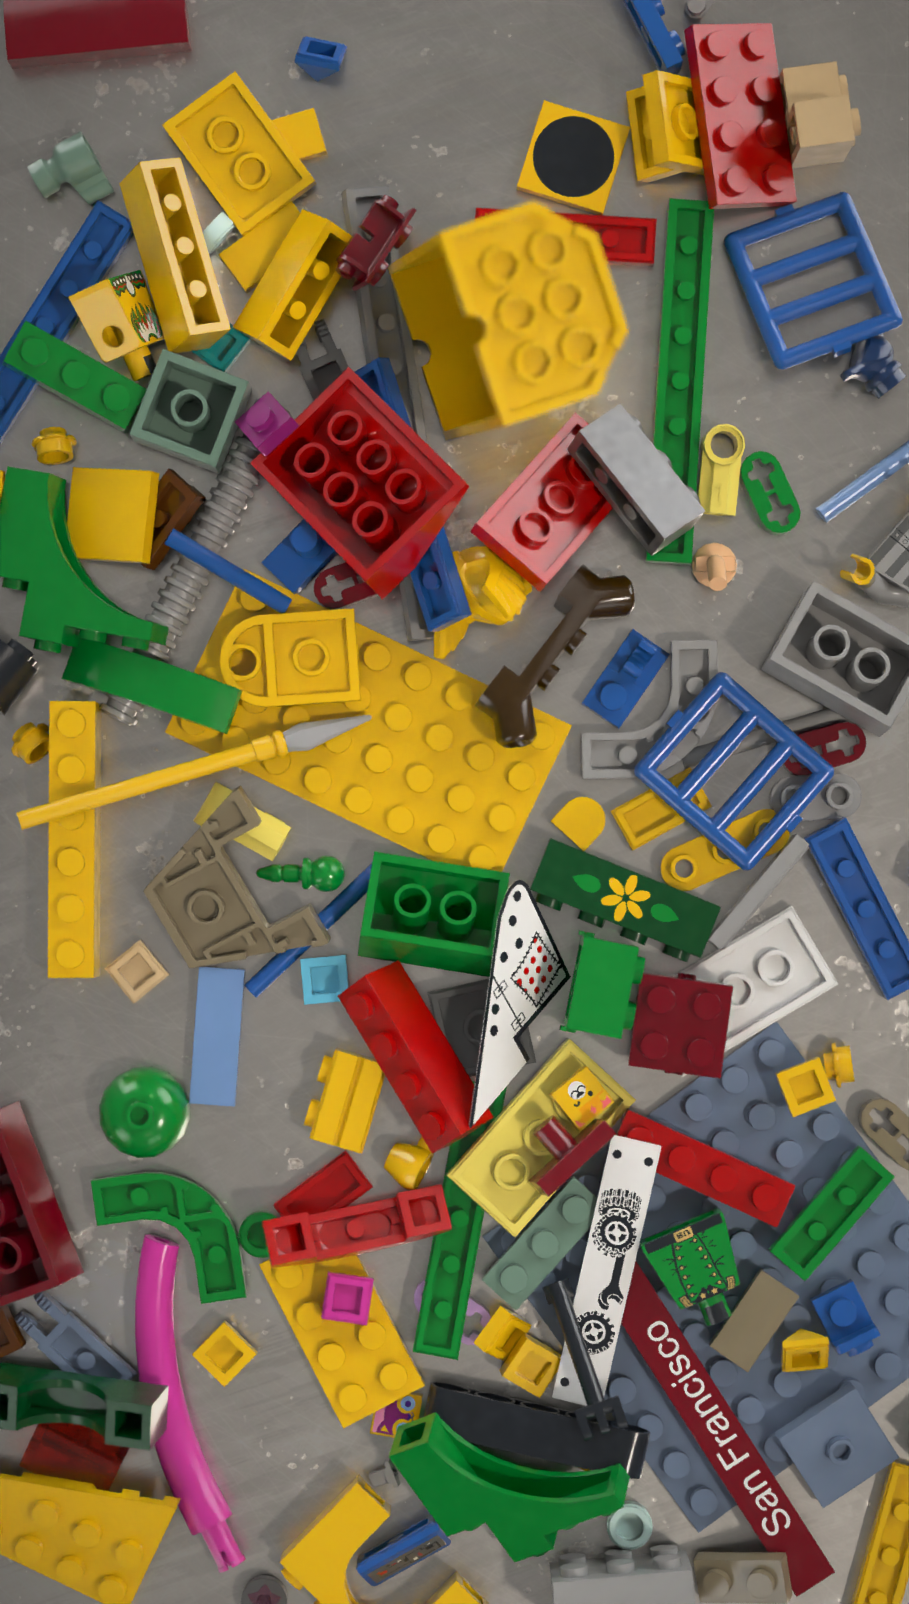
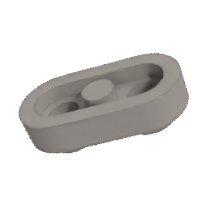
[769,773,862,821]

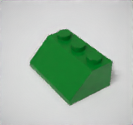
[358,852,510,977]

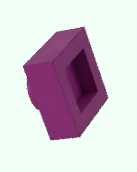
[235,391,299,457]

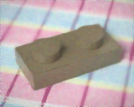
[693,1552,793,1604]

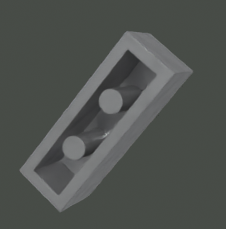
[567,404,705,556]

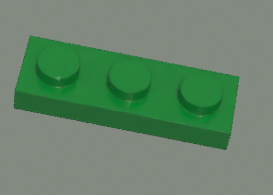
[768,1145,895,1281]

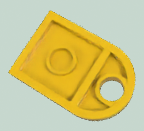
[220,608,361,707]

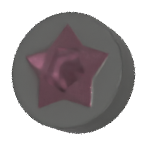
[241,1575,288,1604]

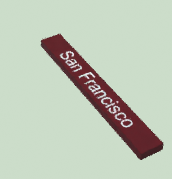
[621,1260,835,1597]

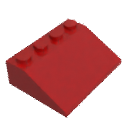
[250,367,470,600]

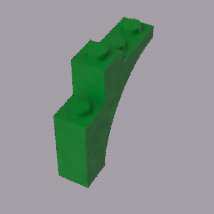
[0,466,169,654]
[388,1412,630,1563]

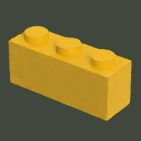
[233,209,352,361]

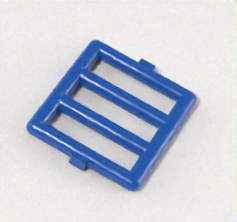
[724,192,903,370]
[634,672,834,871]

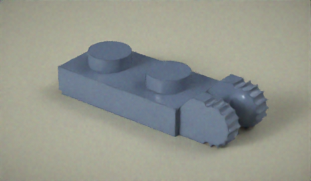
[14,1291,137,1381]

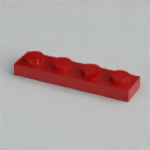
[616,1108,796,1228]

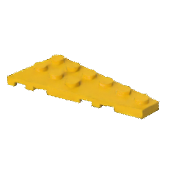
[0,1472,181,1604]

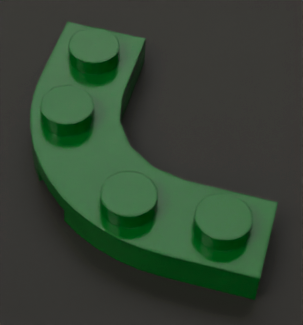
[91,1171,247,1304]

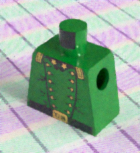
[639,1207,740,1326]

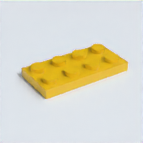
[259,1255,425,1429]

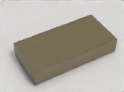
[709,1268,800,1372]

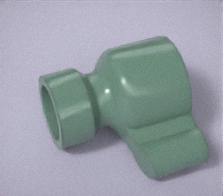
[27,131,114,205]

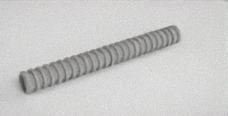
[99,398,293,726]

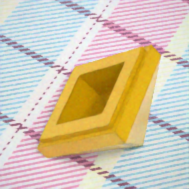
[781,1328,829,1372]

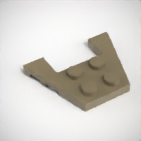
[143,786,331,968]

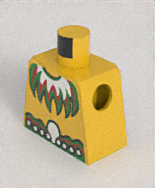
[69,270,164,382]

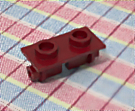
[335,195,417,291]

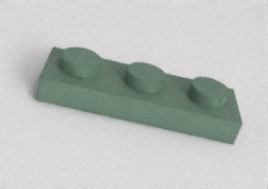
[482,1176,598,1310]

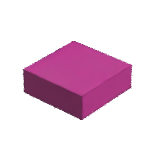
[321,1271,374,1325]

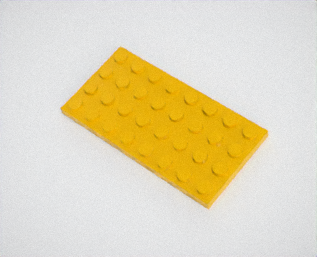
[165,569,572,872]

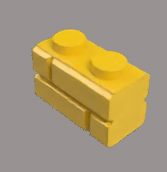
[304,1048,385,1153]

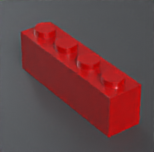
[338,960,494,1154]

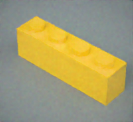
[119,157,231,353]

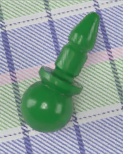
[256,856,345,892]

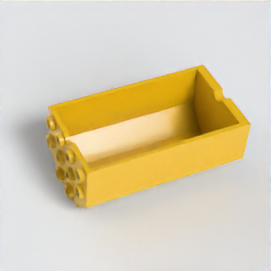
[388,201,629,440]

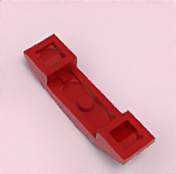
[262,1184,452,1268]

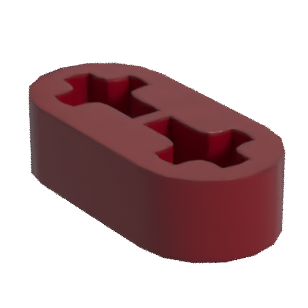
[314,562,378,610]
[782,722,866,776]

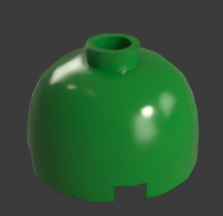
[99,1066,191,1158]

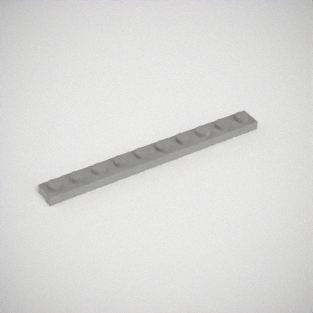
[341,186,434,642]

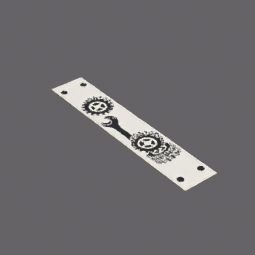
[552,1135,662,1406]

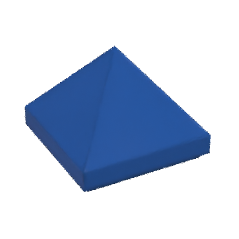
[295,36,347,82]

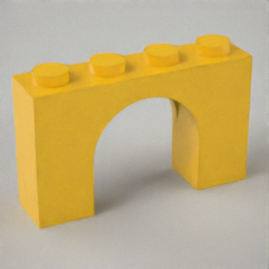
[280,1475,489,1604]

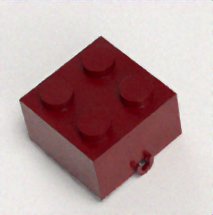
[628,972,733,1079]

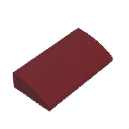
[3,0,192,69]

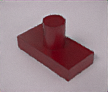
[529,1115,616,1197]

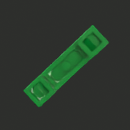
[61,639,242,734]

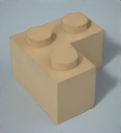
[779,61,861,169]

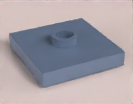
[774,1382,899,1508]

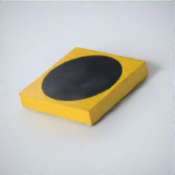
[516,100,630,215]

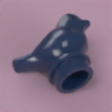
[840,333,906,399]

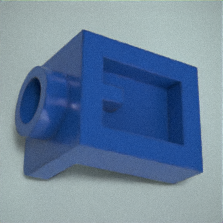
[810,1279,880,1357]

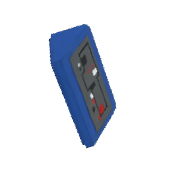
[356,1515,451,1586]

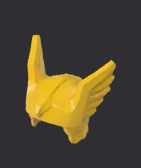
[434,546,532,659]

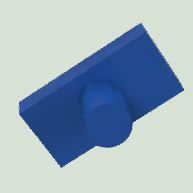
[261,519,337,594]

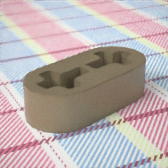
[858,1098,909,1171]

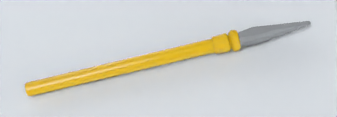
[16,715,372,830]

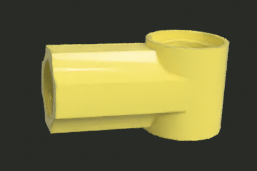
[697,424,745,516]
[194,781,292,861]

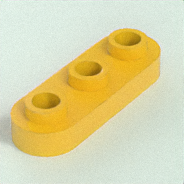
[660,809,790,891]

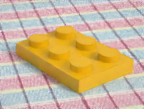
[162,71,316,236]

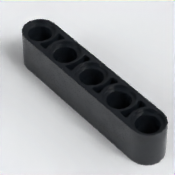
[423,1382,651,1479]

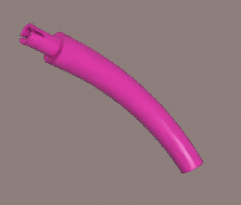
[135,1234,246,1573]

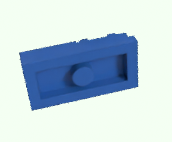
[581,629,670,729]

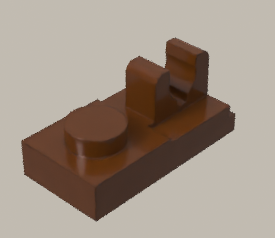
[141,468,206,570]

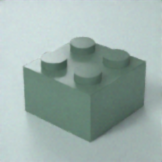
[130,349,252,474]

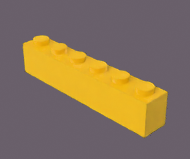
[48,701,102,978]

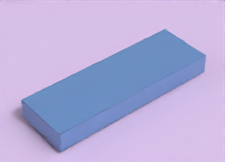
[189,966,245,1107]

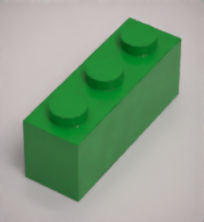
[2,320,147,432]

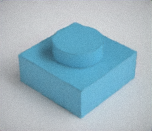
[300,955,349,1005]

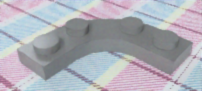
[581,640,718,779]

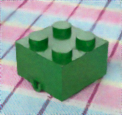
[559,930,645,1039]

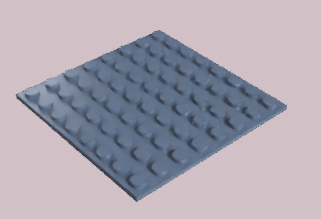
[482,1021,909,1533]

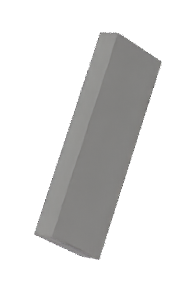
[708,834,810,950]

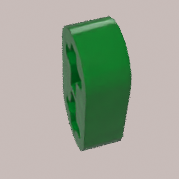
[739,451,801,536]

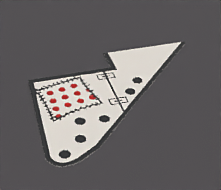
[469,880,571,1128]

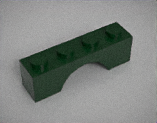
[0,1362,168,1450]

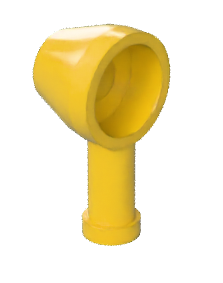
[384,1136,434,1191]

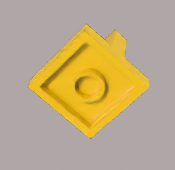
[626,70,704,183]

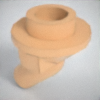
[691,543,737,591]

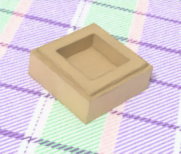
[105,939,170,1004]

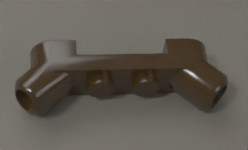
[475,565,635,748]

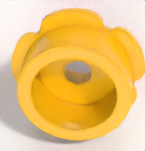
[31,427,77,465]
[11,722,49,764]
[823,1043,855,1088]

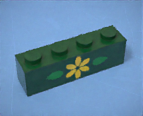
[530,838,721,962]

